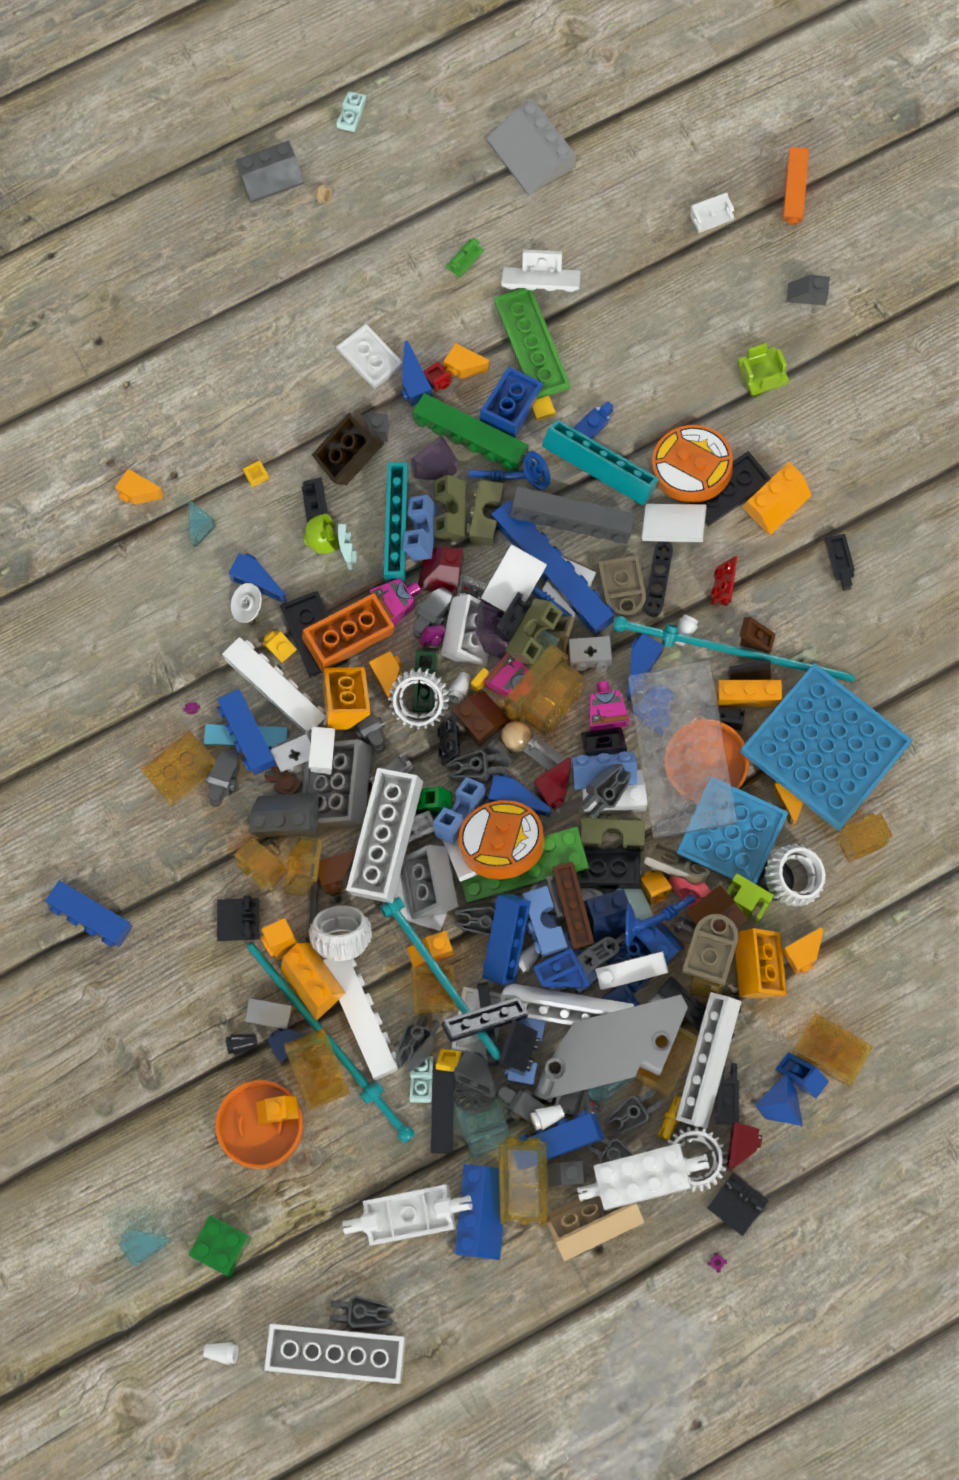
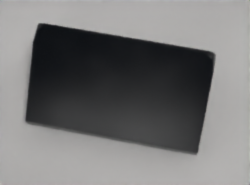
[728,659,771,680]

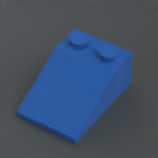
[480,366,543,438]

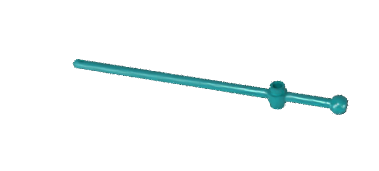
[613,616,855,682]
[380,896,501,1060]
[247,943,415,1143]

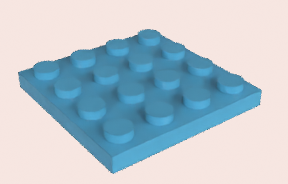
[676,776,788,884]

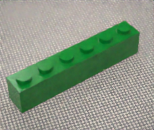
[412,393,528,472]

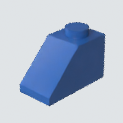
[775,1052,829,1098]

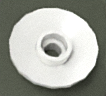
[231,583,262,623]

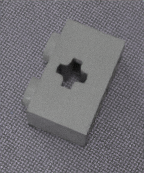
[569,636,612,671]
[270,729,312,772]

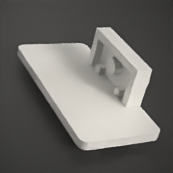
[501,250,581,292]

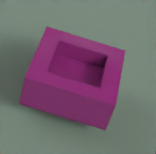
[419,625,446,647]

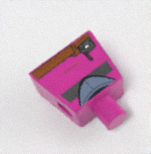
[370,579,421,626]
[484,653,536,701]
[590,681,629,731]

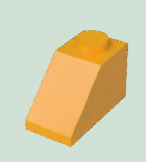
[443,343,490,379]
[115,469,164,505]
[369,651,402,703]
[773,783,803,826]
[640,870,672,906]
[783,927,824,974]
[407,931,454,969]
[256,1096,299,1125]

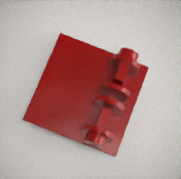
[711,556,738,606]

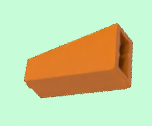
[782,147,809,225]

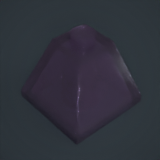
[411,436,459,480]
[475,601,510,659]

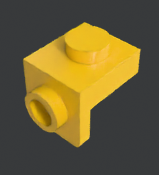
[262,630,297,663]

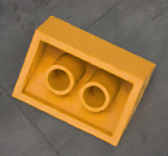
[742,461,812,536]
[322,667,370,730]
[735,928,787,998]
[281,943,346,1020]

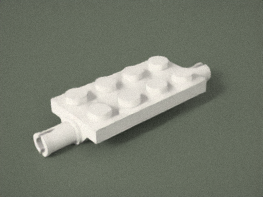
[577,1143,710,1210]
[342,1184,472,1246]

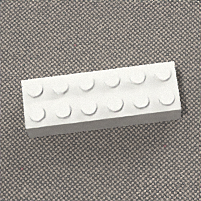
[346,768,423,903]
[264,1324,406,1384]

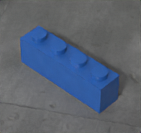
[216,689,277,776]
[45,880,133,948]
[482,894,531,985]
[510,1111,605,1170]

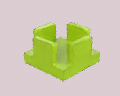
[737,343,789,396]
[726,873,774,923]

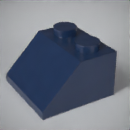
[584,889,629,944]

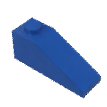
[401,340,433,407]
[228,553,287,603]
[627,633,664,701]
[488,774,551,817]

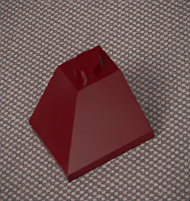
[418,546,464,595]
[534,757,571,810]
[726,1122,762,1172]

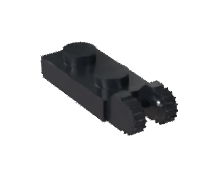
[716,1063,739,1125]

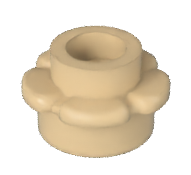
[315,185,332,203]

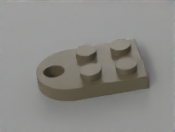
[598,555,646,618]
[643,841,710,883]
[682,914,738,985]

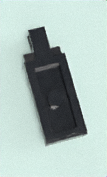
[824,534,855,591]

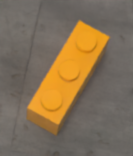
[717,680,782,707]
[260,918,298,960]

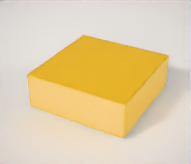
[532,396,556,421]
[242,460,269,487]
[471,668,489,693]
[436,1049,462,1072]

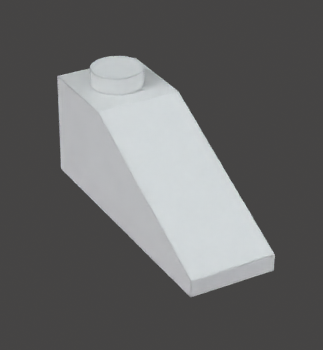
[595,951,668,990]

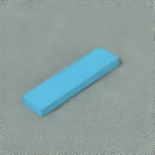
[204,724,288,748]

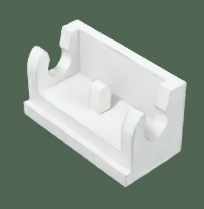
[690,192,734,233]
[309,727,335,775]

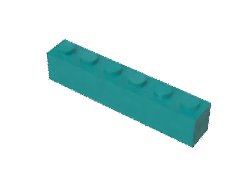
[542,419,659,505]
[384,462,409,584]

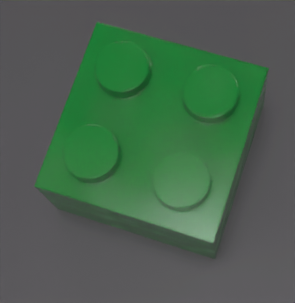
[188,1215,252,1277]

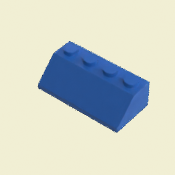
[455,1164,509,1260]

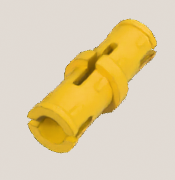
[657,1096,682,1141]

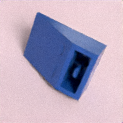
[606,922,686,994]

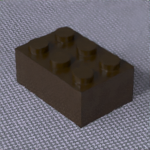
[312,412,385,485]

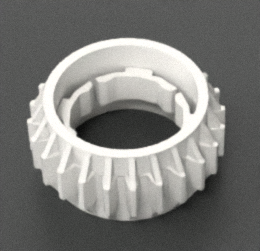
[388,668,450,729]
[764,844,826,907]
[309,906,372,961]
[667,1126,728,1193]

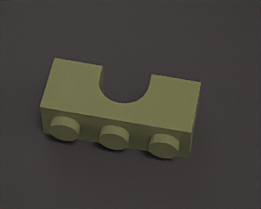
[433,475,466,543]
[466,480,504,546]
[505,599,563,665]
[581,815,645,851]

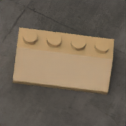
[543,1196,644,1261]

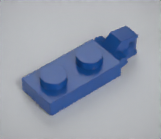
[574,401,614,439]

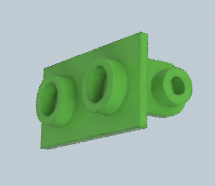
[445,238,484,278]

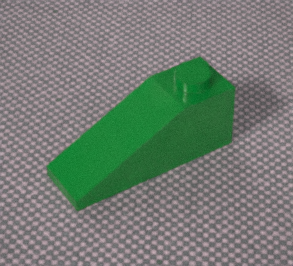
[415,786,452,815]

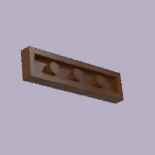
[552,862,594,950]

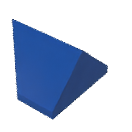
[755,1074,803,1126]

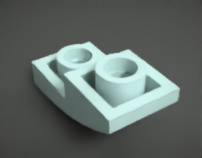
[337,91,366,132]
[338,524,357,570]
[616,888,653,921]
[410,1056,433,1103]

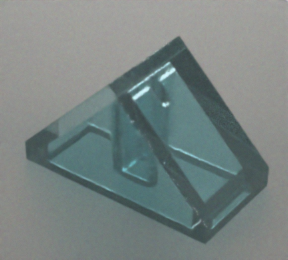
[189,502,216,547]

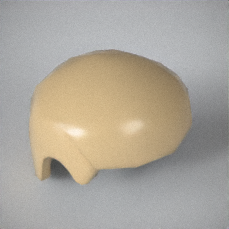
[500,721,532,753]

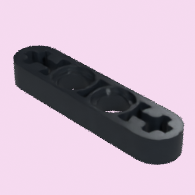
[645,541,673,617]
[477,982,499,1067]

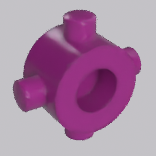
[183,702,201,714]
[707,1253,727,1273]

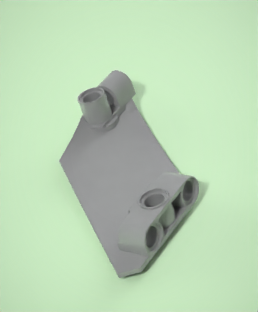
[533,995,688,1102]

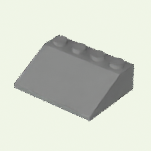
[486,100,576,195]
[302,739,372,828]

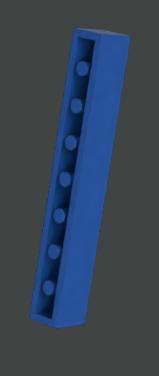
[491,500,614,636]

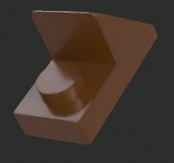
[739,617,776,653]

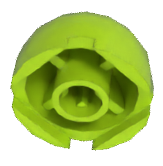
[303,513,340,555]

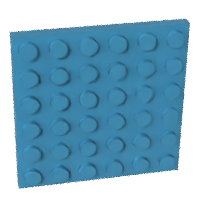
[739,663,913,831]

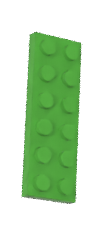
[494,288,570,399]
[461,827,589,904]

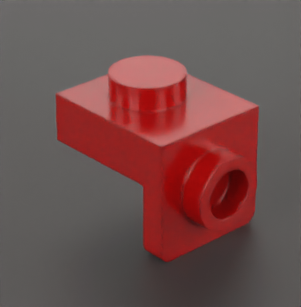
[423,361,452,393]

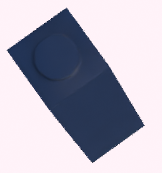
[267,1029,319,1065]

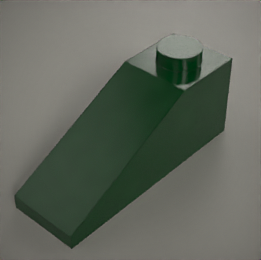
[412,647,439,713]

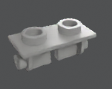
[522,734,566,770]

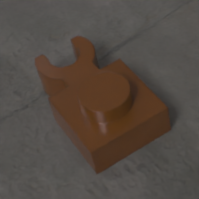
[264,766,303,795]

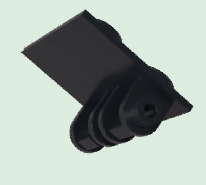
[437,713,460,765]
[217,895,260,941]
[707,1173,769,1236]

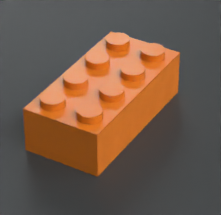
[302,593,395,672]

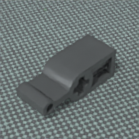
[577,933,626,973]

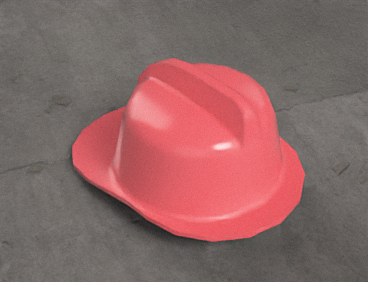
[668,876,711,908]

